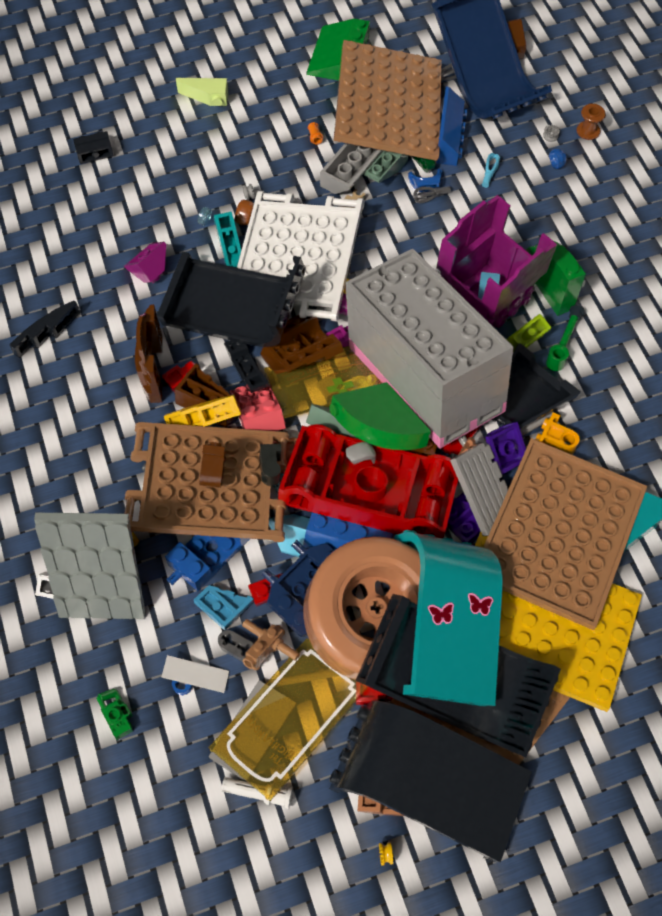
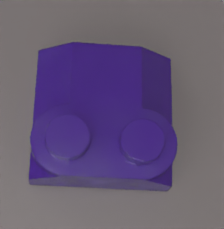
[486,422,526,474]

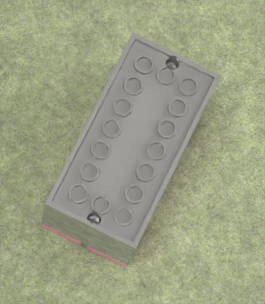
[346,248,513,448]

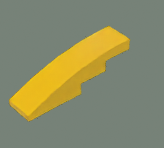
[163,395,241,427]

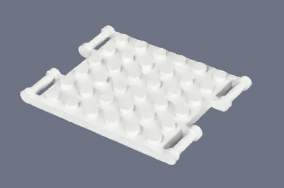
[237,191,364,321]

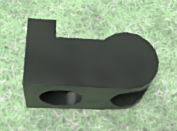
[259,444,282,486]

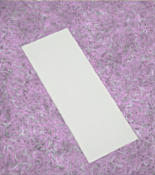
[161,655,229,693]

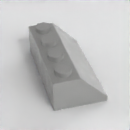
[320,143,383,194]

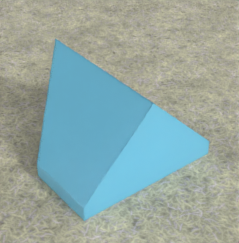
[269,514,310,557]

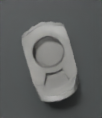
[346,442,376,464]

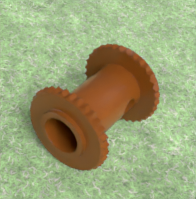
[576,104,606,140]

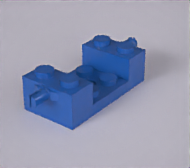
[165,535,250,591]

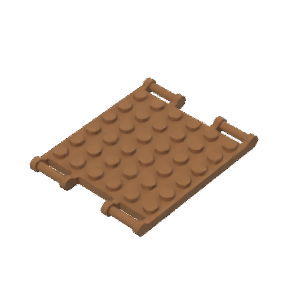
[125,422,289,542]

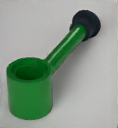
[546,305,585,371]

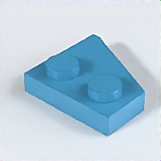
[194,585,254,630]

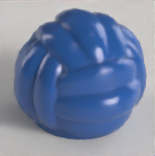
[548,149,567,169]

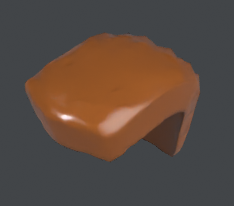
[234,199,254,225]

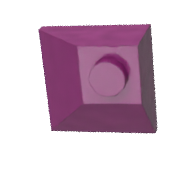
[124,241,167,283]

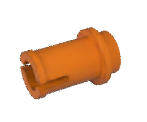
[308,122,323,145]

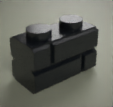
[73,131,114,164]

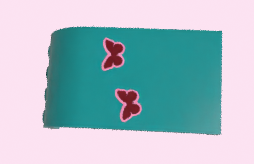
[394,530,503,706]

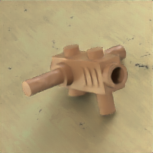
[242,619,300,670]

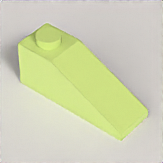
[176,78,228,106]

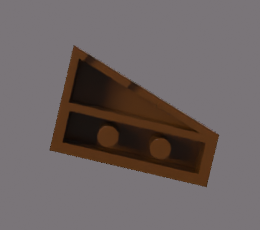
[175,363,234,428]

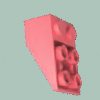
[230,385,286,431]

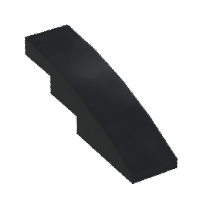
[9,300,81,358]

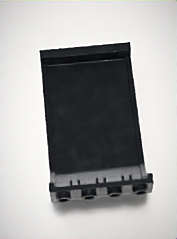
[157,252,306,347]
[355,594,561,758]

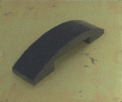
[224,340,269,393]

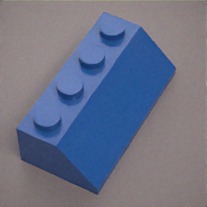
[436,87,467,166]
[303,512,394,550]

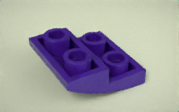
[447,492,481,543]

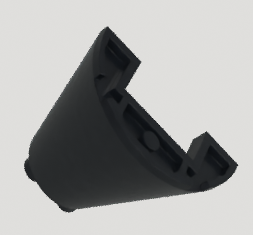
[491,343,581,429]

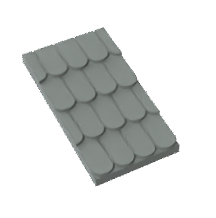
[34,512,145,619]

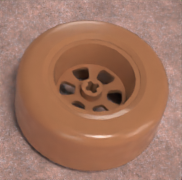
[303,537,420,680]

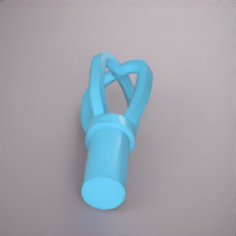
[482,153,500,188]

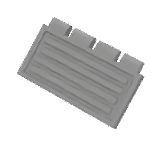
[450,443,509,536]

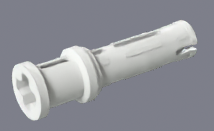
[221,777,293,810]

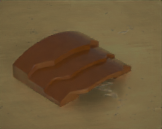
[135,304,163,403]
[260,315,344,374]

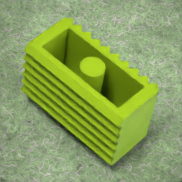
[506,314,551,353]

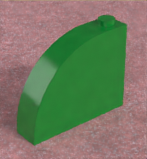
[526,241,586,316]
[329,382,431,450]

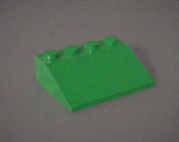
[306,19,370,81]

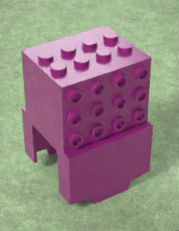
[436,195,557,328]

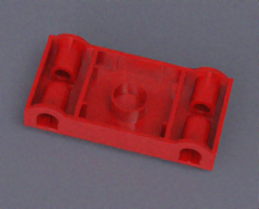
[278,424,458,539]

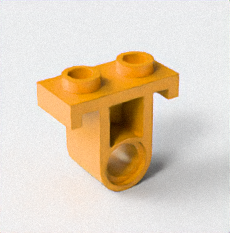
[535,412,580,455]

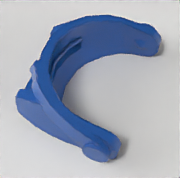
[408,169,442,193]

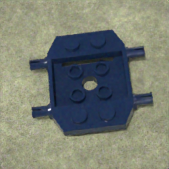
[261,540,360,637]

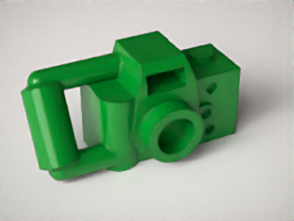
[96,688,133,740]

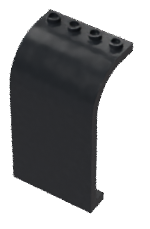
[329,701,532,862]

